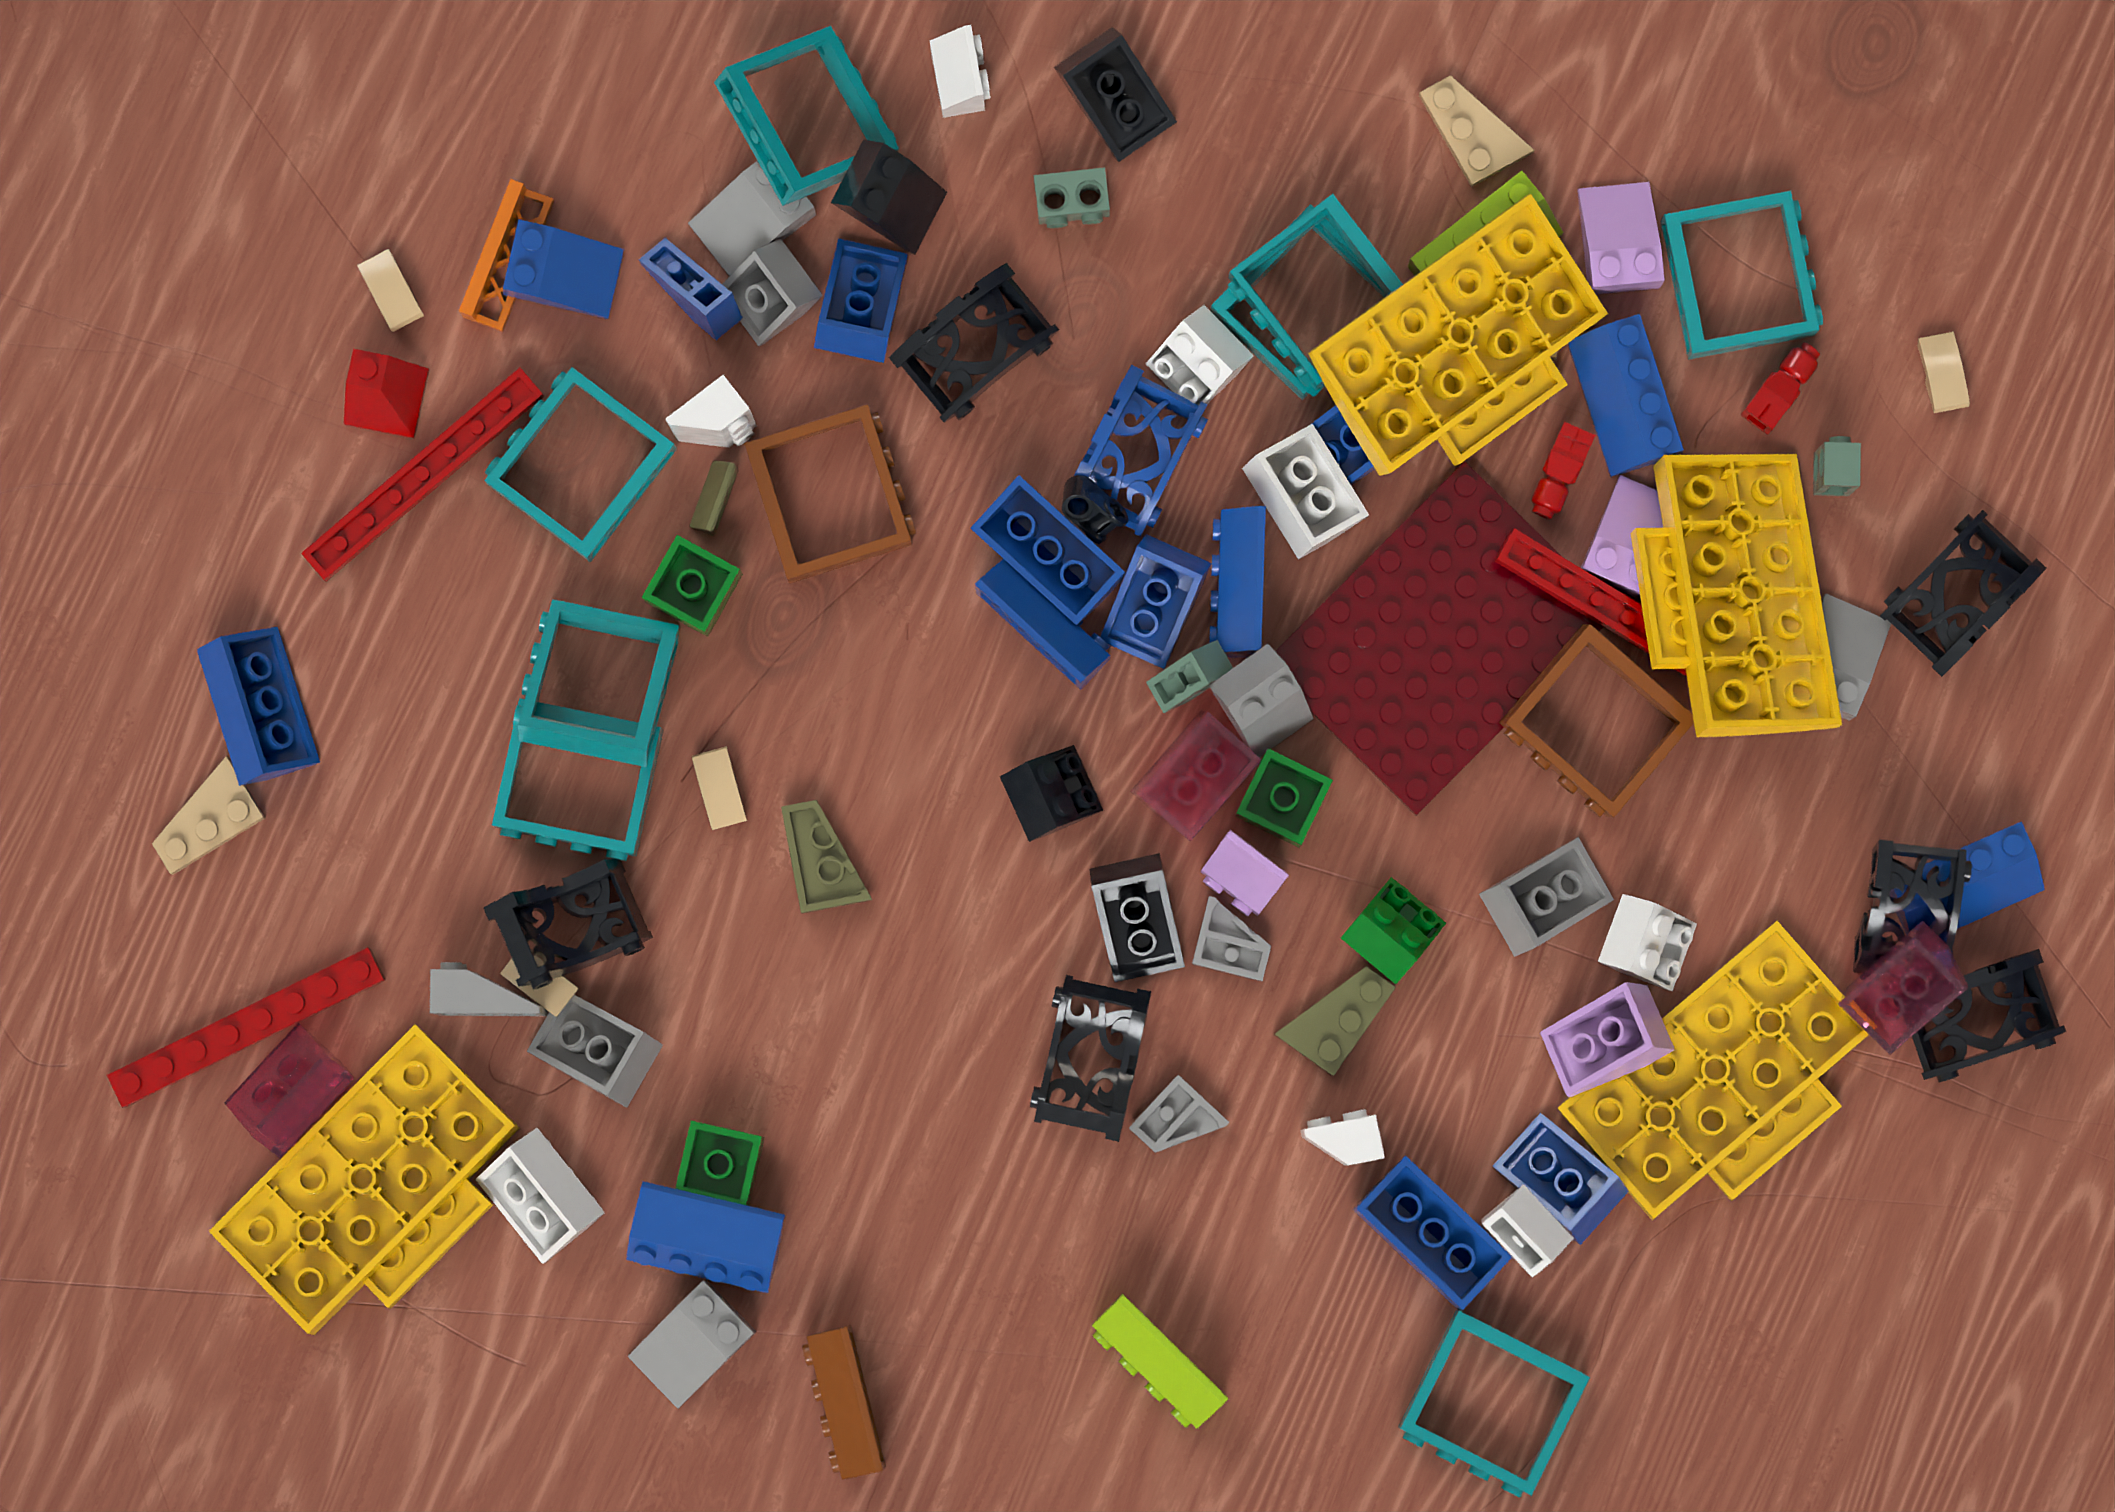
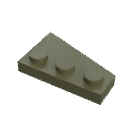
[781,800,872,914]
[1274,966,1396,1076]

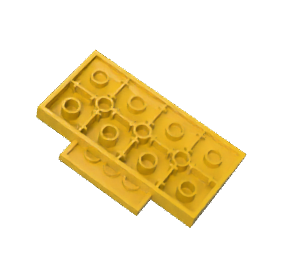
[1308,194,1608,476]
[1630,454,1842,737]
[1557,921,1874,1221]
[209,1024,520,1335]

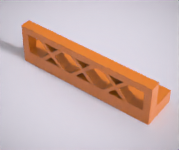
[459,179,554,332]

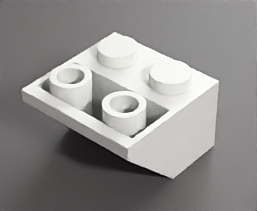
[930,25,990,118]
[1146,305,1254,405]
[1598,894,1697,991]
[1300,1109,1385,1166]
[1481,1184,1574,1277]

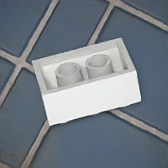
[666,375,757,448]
[1242,424,1369,560]
[475,1128,605,1264]

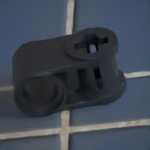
[1062,475,1129,544]

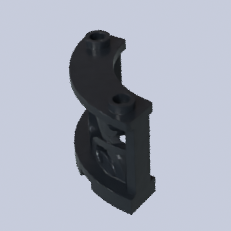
[889,263,1060,423]
[1880,510,2047,677]
[1853,839,1972,981]
[483,859,653,990]
[1894,949,2066,1083]
[1030,975,1152,1142]

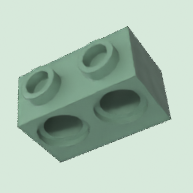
[1034,167,1110,228]
[1813,436,1861,496]
[1146,640,1233,713]

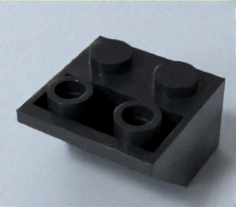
[1000,745,1103,842]

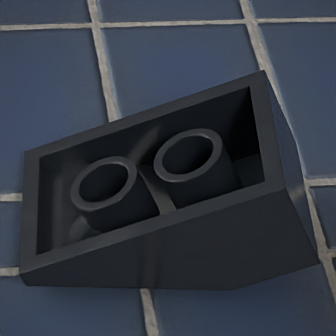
[1054,27,1177,162]
[831,140,948,255]
[1089,853,1185,983]

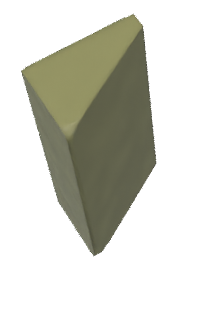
[690,461,738,536]

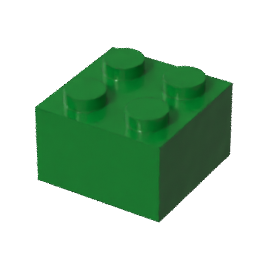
[642,535,743,637]
[1235,748,1333,848]
[675,1121,765,1206]

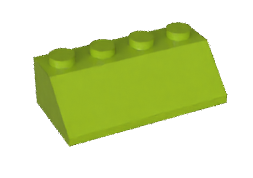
[1407,171,1563,276]
[1092,1294,1228,1429]

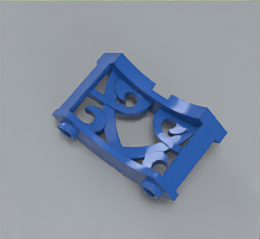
[1074,365,1208,537]

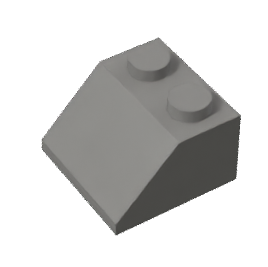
[722,239,823,346]

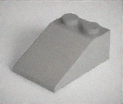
[688,161,816,276]
[1822,593,1891,721]
[1209,644,1314,760]
[1479,837,1614,957]
[430,962,548,1016]
[527,995,663,1108]
[627,1280,757,1409]

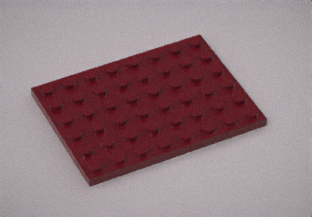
[1275,461,1603,816]

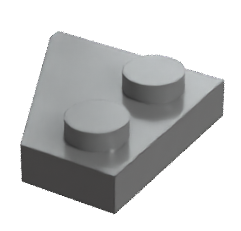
[1192,896,1271,982]
[1129,1075,1229,1153]

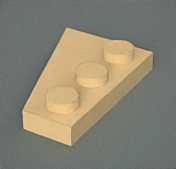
[1419,75,1534,187]
[152,756,265,875]

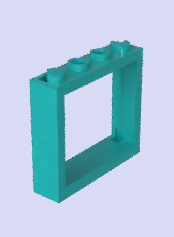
[714,26,899,206]
[1660,191,1823,360]
[1228,194,1403,391]
[1210,204,1386,400]
[484,367,677,563]
[513,599,679,767]
[492,698,664,861]
[1398,1310,1590,1498]

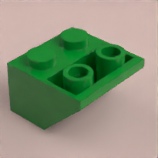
[1341,877,1446,984]

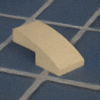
[357,249,424,332]
[1917,332,1970,413]
[692,746,747,830]
[500,955,579,1017]

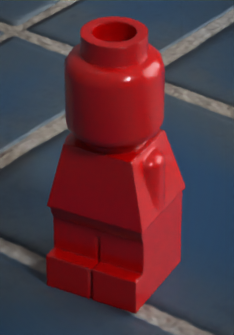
[1741,342,1820,435]
[1531,422,1596,520]

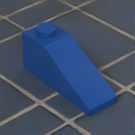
[639,238,743,340]

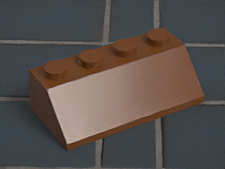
[802,1325,886,1480]

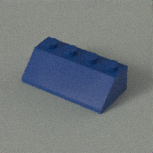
[1568,314,1684,477]
[970,475,1126,625]
[1209,506,1266,658]
[975,559,1110,690]
[197,627,320,786]
[1889,821,2045,939]
[1352,1156,1512,1310]
[626,1181,785,1293]

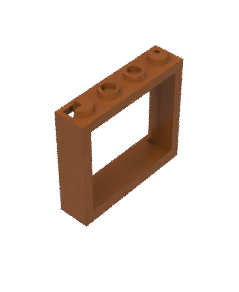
[744,404,916,584]
[1499,624,1694,818]

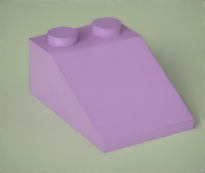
[1577,182,1665,294]
[1581,475,1663,600]
[1201,830,1288,916]
[1540,982,1675,1097]

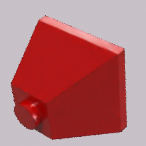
[344,348,429,439]

